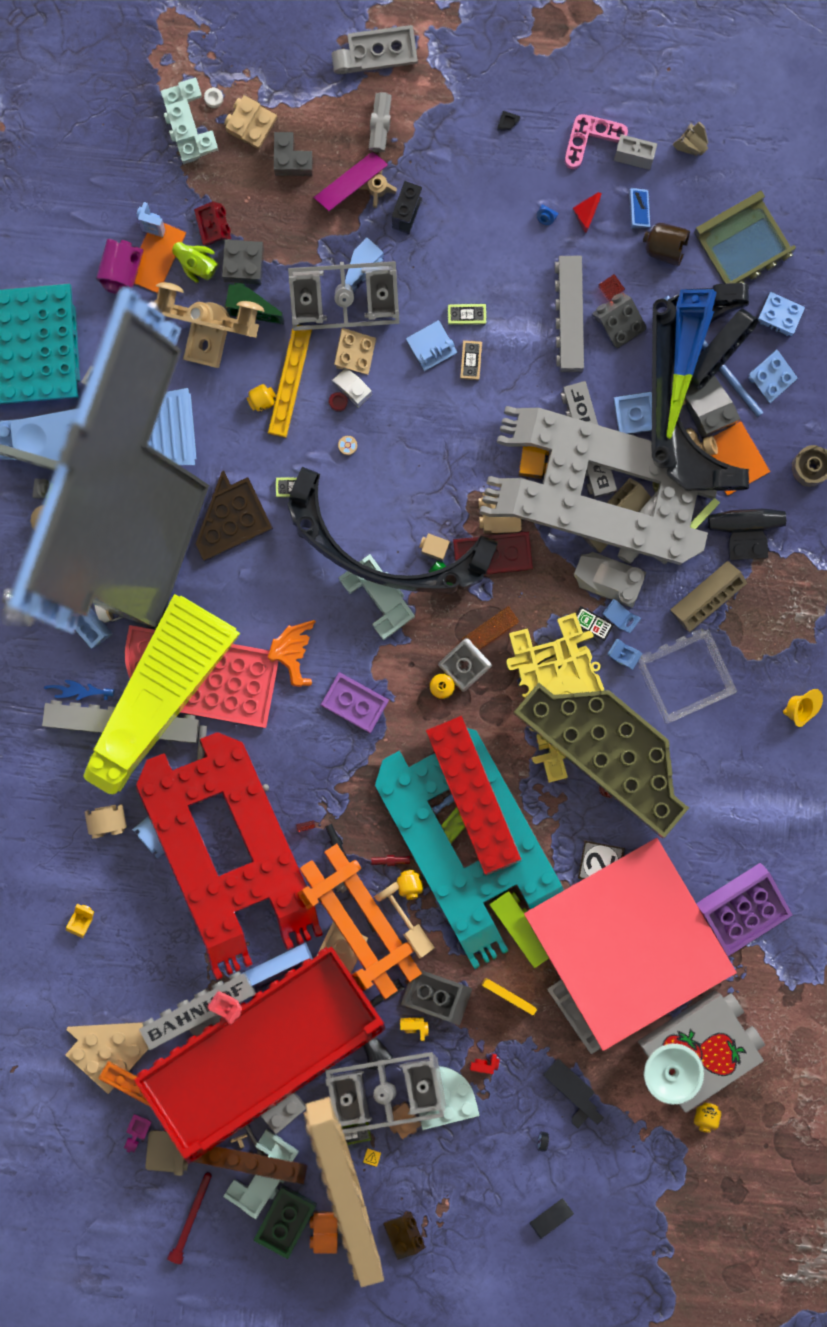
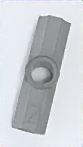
[369,92,392,153]

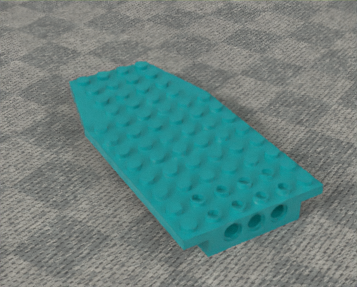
[0,284,80,404]

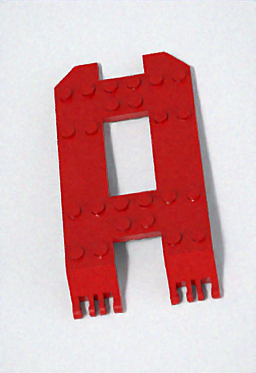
[136,732,323,981]

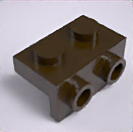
[383,1211,425,1260]

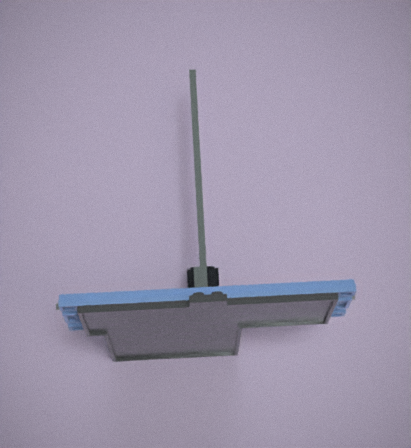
[0,288,209,633]

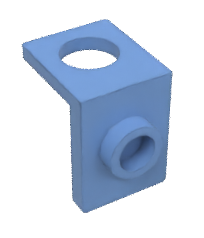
[602,599,641,633]

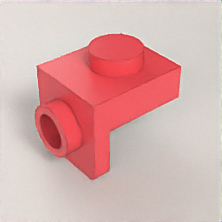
[207,991,242,1024]

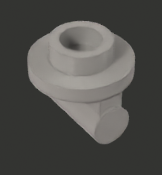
[33,478,50,499]

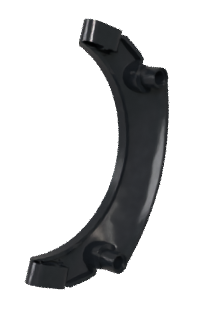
[287,467,498,594]

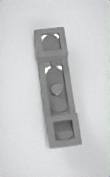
[547,980,601,1054]

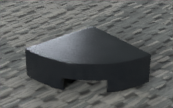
[497,111,521,131]

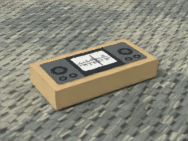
[460,340,482,380]

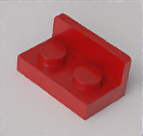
[469,1053,500,1074]

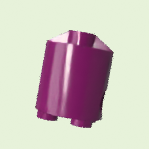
[96,239,144,294]

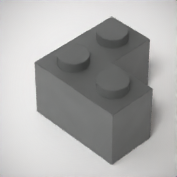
[274,132,313,176]

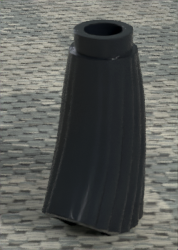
[363,1037,394,1070]

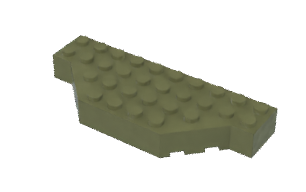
[513,683,689,838]

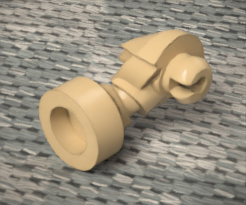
[686,428,718,456]

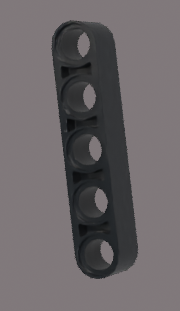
[690,308,759,390]

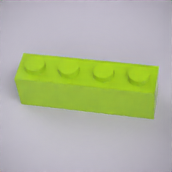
[489,891,549,968]

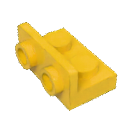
[400,1017,428,1041]

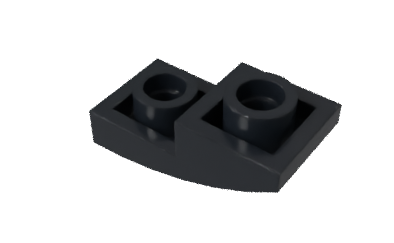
[529,1198,574,1239]

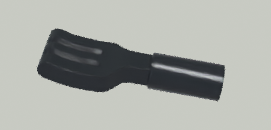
[369,979,405,1008]

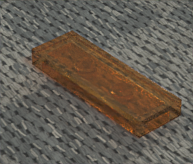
[462,606,520,650]

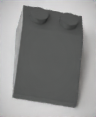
[684,375,740,438]
[401,969,473,1026]

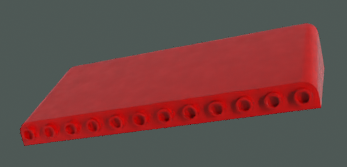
[134,946,386,1163]

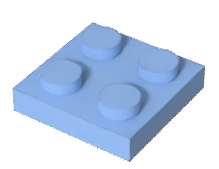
[614,392,652,434]

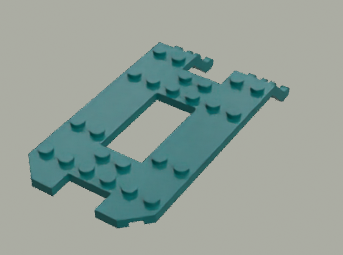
[375,728,564,969]

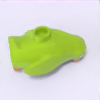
[172,242,219,283]

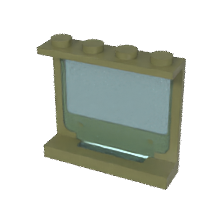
[694,191,796,284]

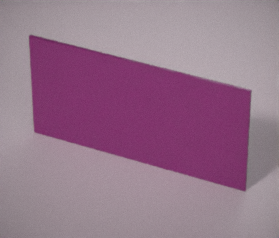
[313,152,388,211]

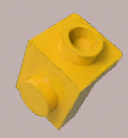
[66,904,94,938]

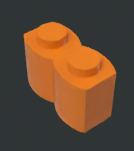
[310,1212,338,1253]

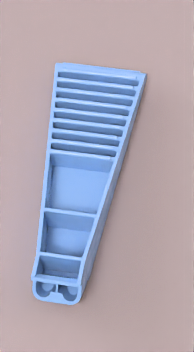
[0,388,196,465]

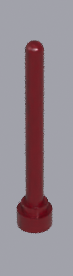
[167,1172,212,1265]

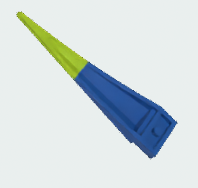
[667,289,717,439]

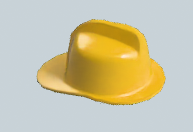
[783,689,823,727]

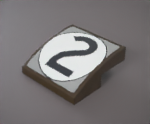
[578,841,625,880]

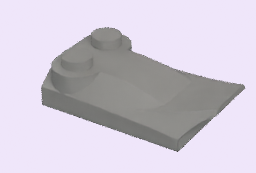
[574,552,646,608]

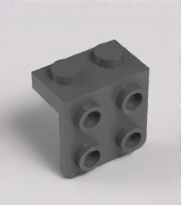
[592,293,647,348]

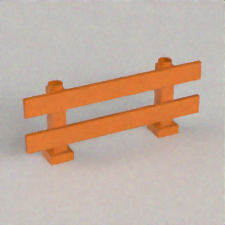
[297,844,422,999]

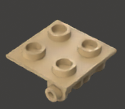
[334,328,376,375]

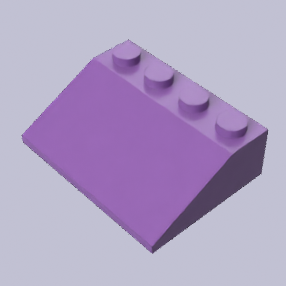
[696,863,792,956]

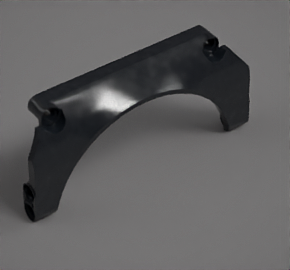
[652,283,749,491]

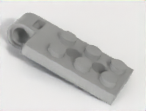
[331,25,418,74]

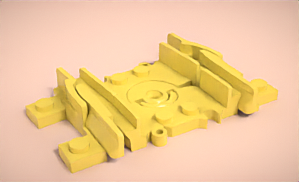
[507,613,604,783]

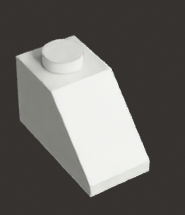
[332,368,372,408]

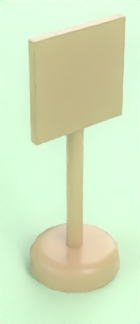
[374,882,435,958]

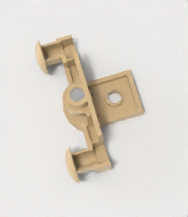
[154,282,264,368]

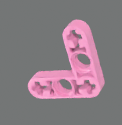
[565,114,628,169]

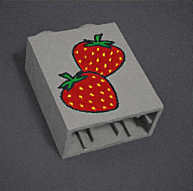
[637,990,766,1113]

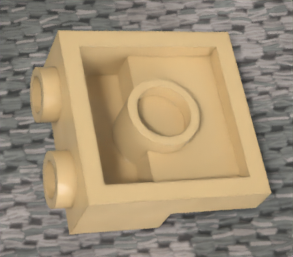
[224,95,277,149]

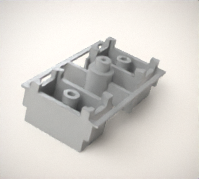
[288,261,400,331]
[326,1052,446,1134]

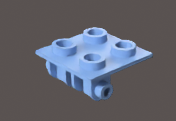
[758,292,805,336]
[406,320,457,371]
[748,350,798,403]

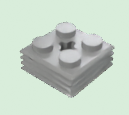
[438,638,492,692]

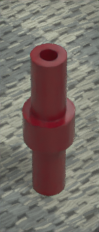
[371,855,410,867]

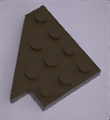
[195,471,273,562]

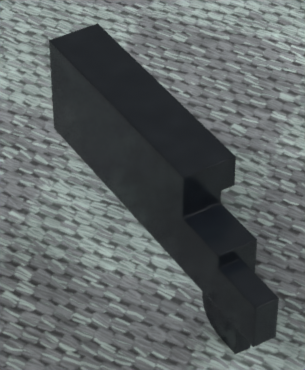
[543,1058,604,1128]

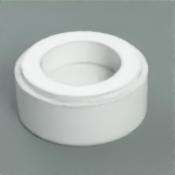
[204,88,223,108]

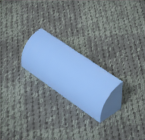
[75,607,113,649]
[241,943,313,990]

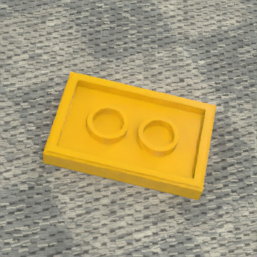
[482,978,537,1016]

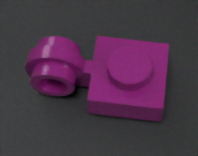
[124,1114,152,1153]

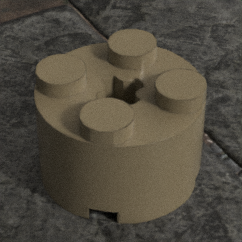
[792,445,827,487]

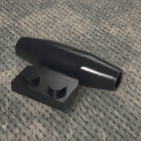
[708,508,786,560]

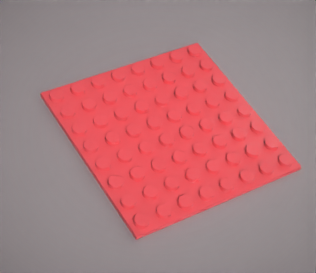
[524,838,737,1051]

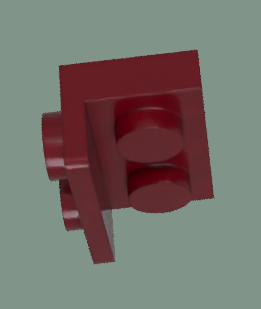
[194,201,231,246]

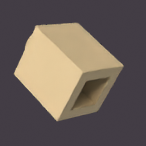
[419,533,450,561]

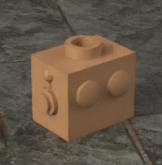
[386,1101,421,1139]

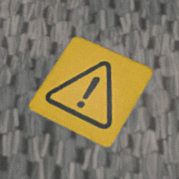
[363,1149,381,1167]

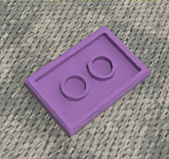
[320,672,389,734]

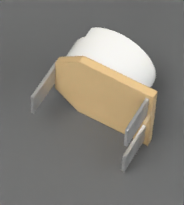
[95,605,122,623]

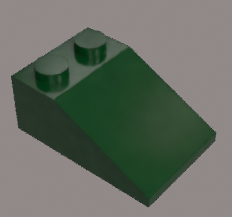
[225,283,284,325]

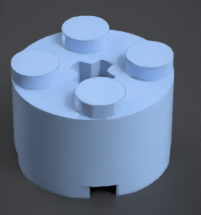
[132,816,164,859]

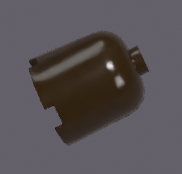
[643,223,690,266]

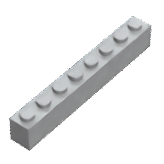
[42,700,200,744]

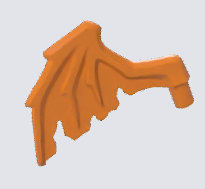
[268,620,316,687]

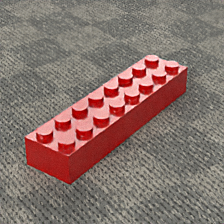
[426,716,521,876]

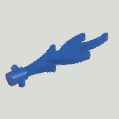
[44,679,115,701]

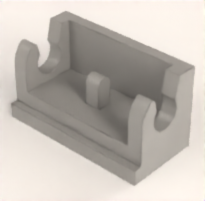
[614,135,657,170]

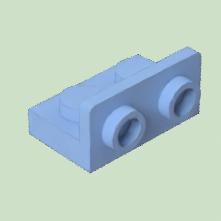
[136,202,165,237]

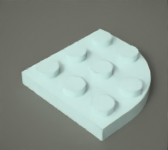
[419,1066,479,1130]

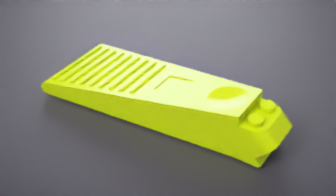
[83,594,240,794]

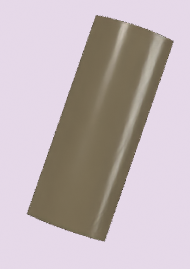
[581,478,651,553]
[670,561,747,632]

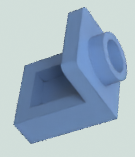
[608,639,643,670]

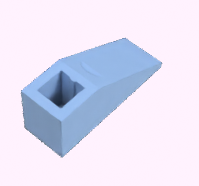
[345,238,384,292]

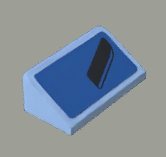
[629,188,650,229]

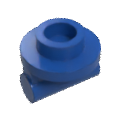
[537,204,559,225]

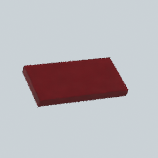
[453,531,533,575]

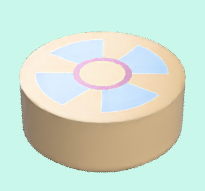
[338,436,357,456]

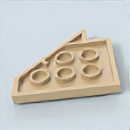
[65,1022,149,1094]

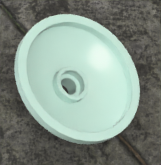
[644,1044,704,1104]

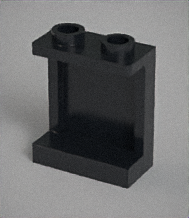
[392,181,422,234]

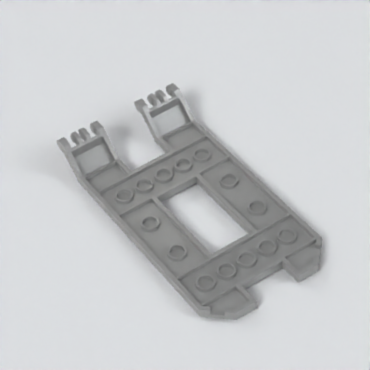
[479,406,717,565]

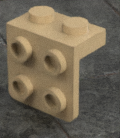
[478,493,522,534]

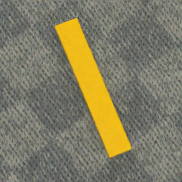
[268,325,312,438]

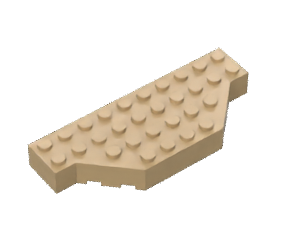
[304,1097,384,1287]

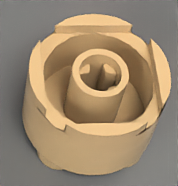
[84,804,127,838]

